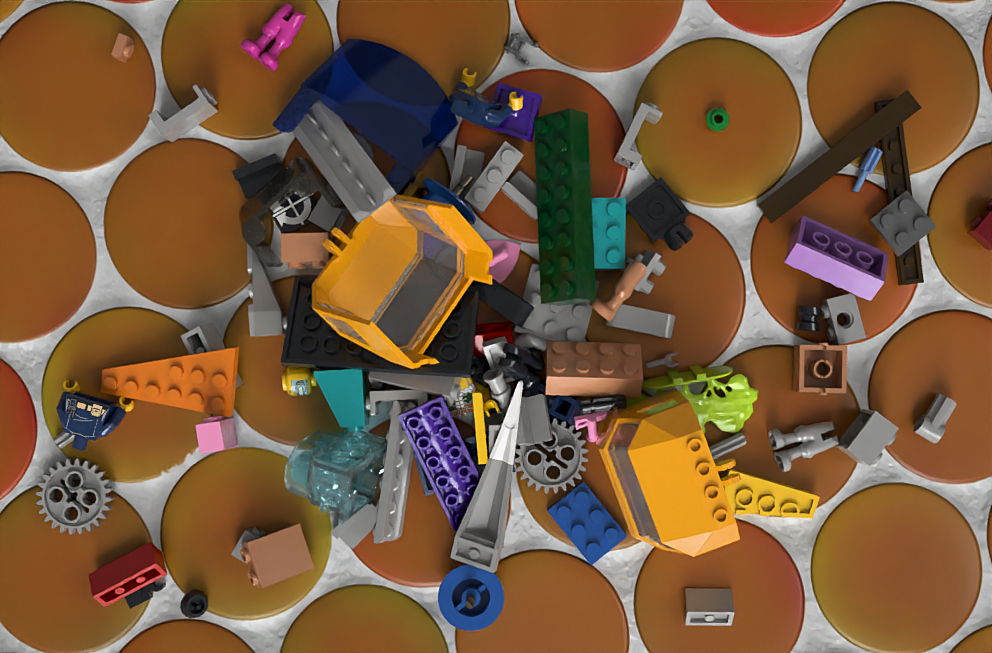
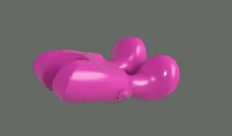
[240,2,306,72]

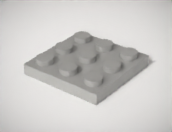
[514,264,600,342]

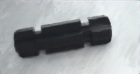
[580,395,627,414]

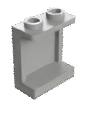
[148,84,218,142]
[613,102,663,171]
[366,389,430,415]

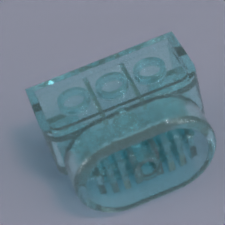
[284,430,388,524]

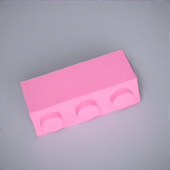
[195,415,238,454]

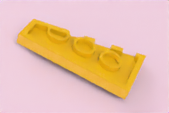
[723,468,820,518]

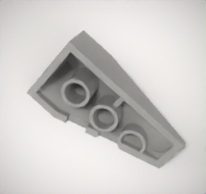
[247,242,288,337]

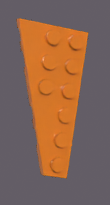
[101,346,239,417]

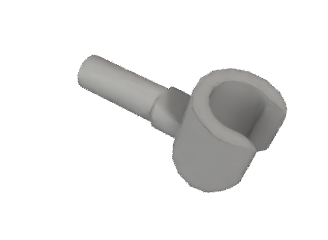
[646,351,681,368]

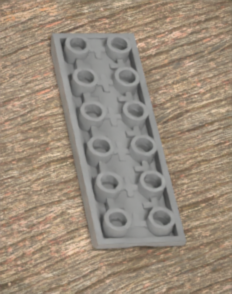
[288,96,397,223]
[373,400,418,544]

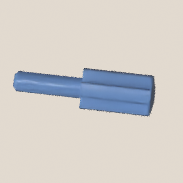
[852,147,883,193]

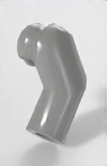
[513,333,548,351]

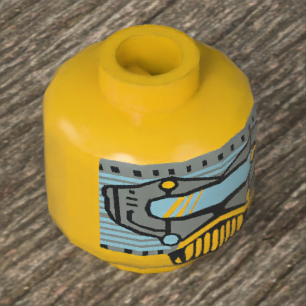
[282,366,317,396]

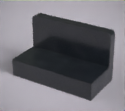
[232,153,289,199]

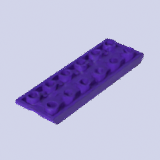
[397,395,481,531]

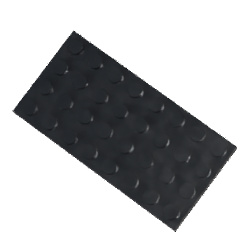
[281,276,481,378]

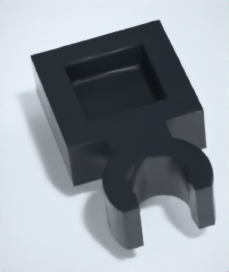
[471,356,490,388]
[125,582,166,609]

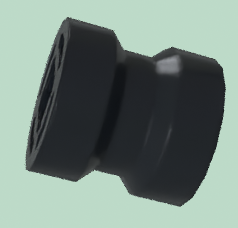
[795,306,822,332]

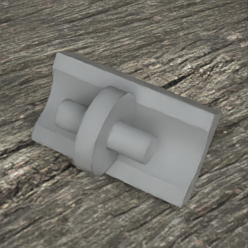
[625,250,666,294]

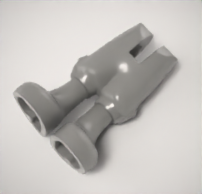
[768,421,839,472]

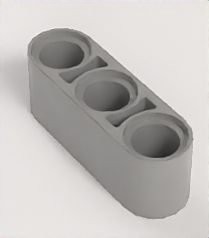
[605,304,676,339]

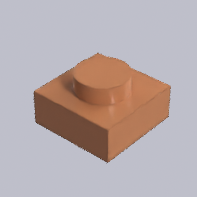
[111,33,134,63]

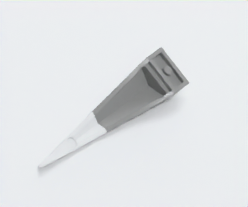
[450,381,523,573]

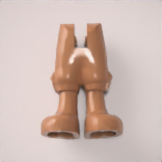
[588,261,646,322]

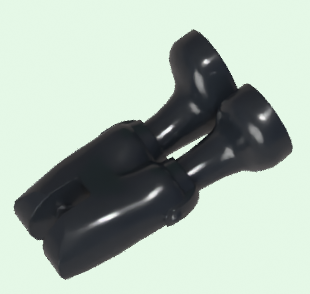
[498,343,545,391]

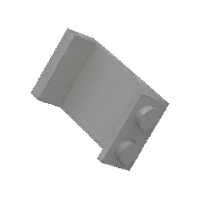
[368,372,462,406]

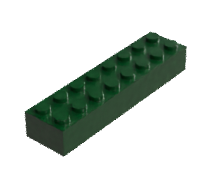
[534,108,596,306]

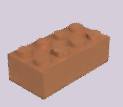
[545,341,643,398]

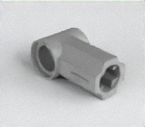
[913,393,957,444]

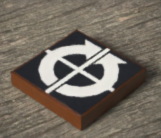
[261,174,318,234]

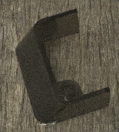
[239,157,346,267]

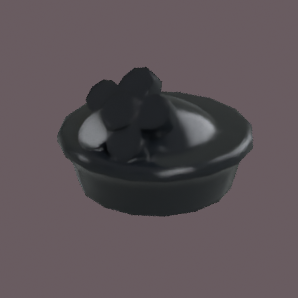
[180,590,208,618]

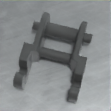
[503,33,539,65]

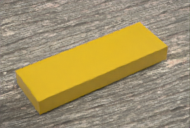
[472,390,488,464]

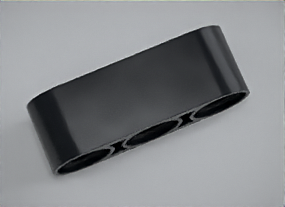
[470,278,535,327]

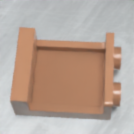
[240,523,314,589]

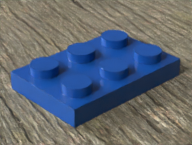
[547,481,627,566]

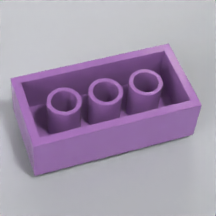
[784,215,889,301]

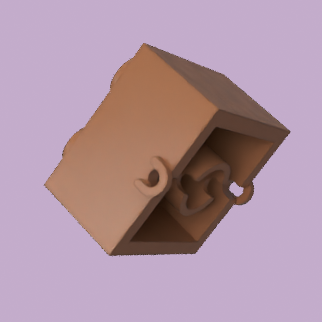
[281,232,334,269]
[793,343,847,395]

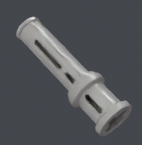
[483,367,511,417]

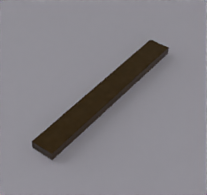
[757,90,922,224]
[874,99,924,286]

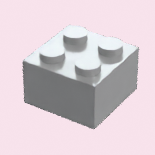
[836,409,899,466]

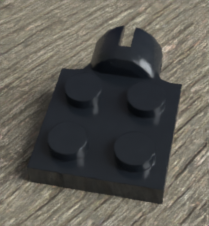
[626,177,694,251]

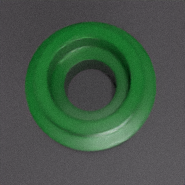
[706,108,729,132]

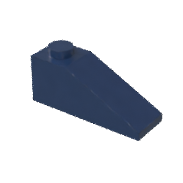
[511,383,585,426]

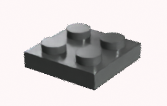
[868,190,936,256]

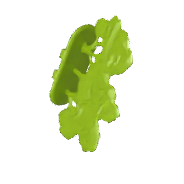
[626,365,758,442]

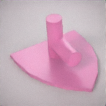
[485,240,521,283]

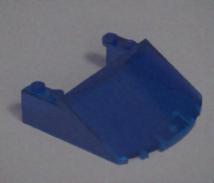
[272,39,458,195]

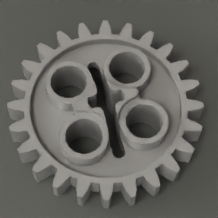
[514,417,589,494]
[36,458,115,535]

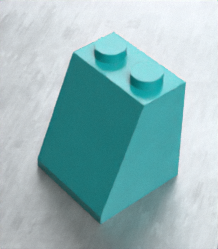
[314,369,369,431]

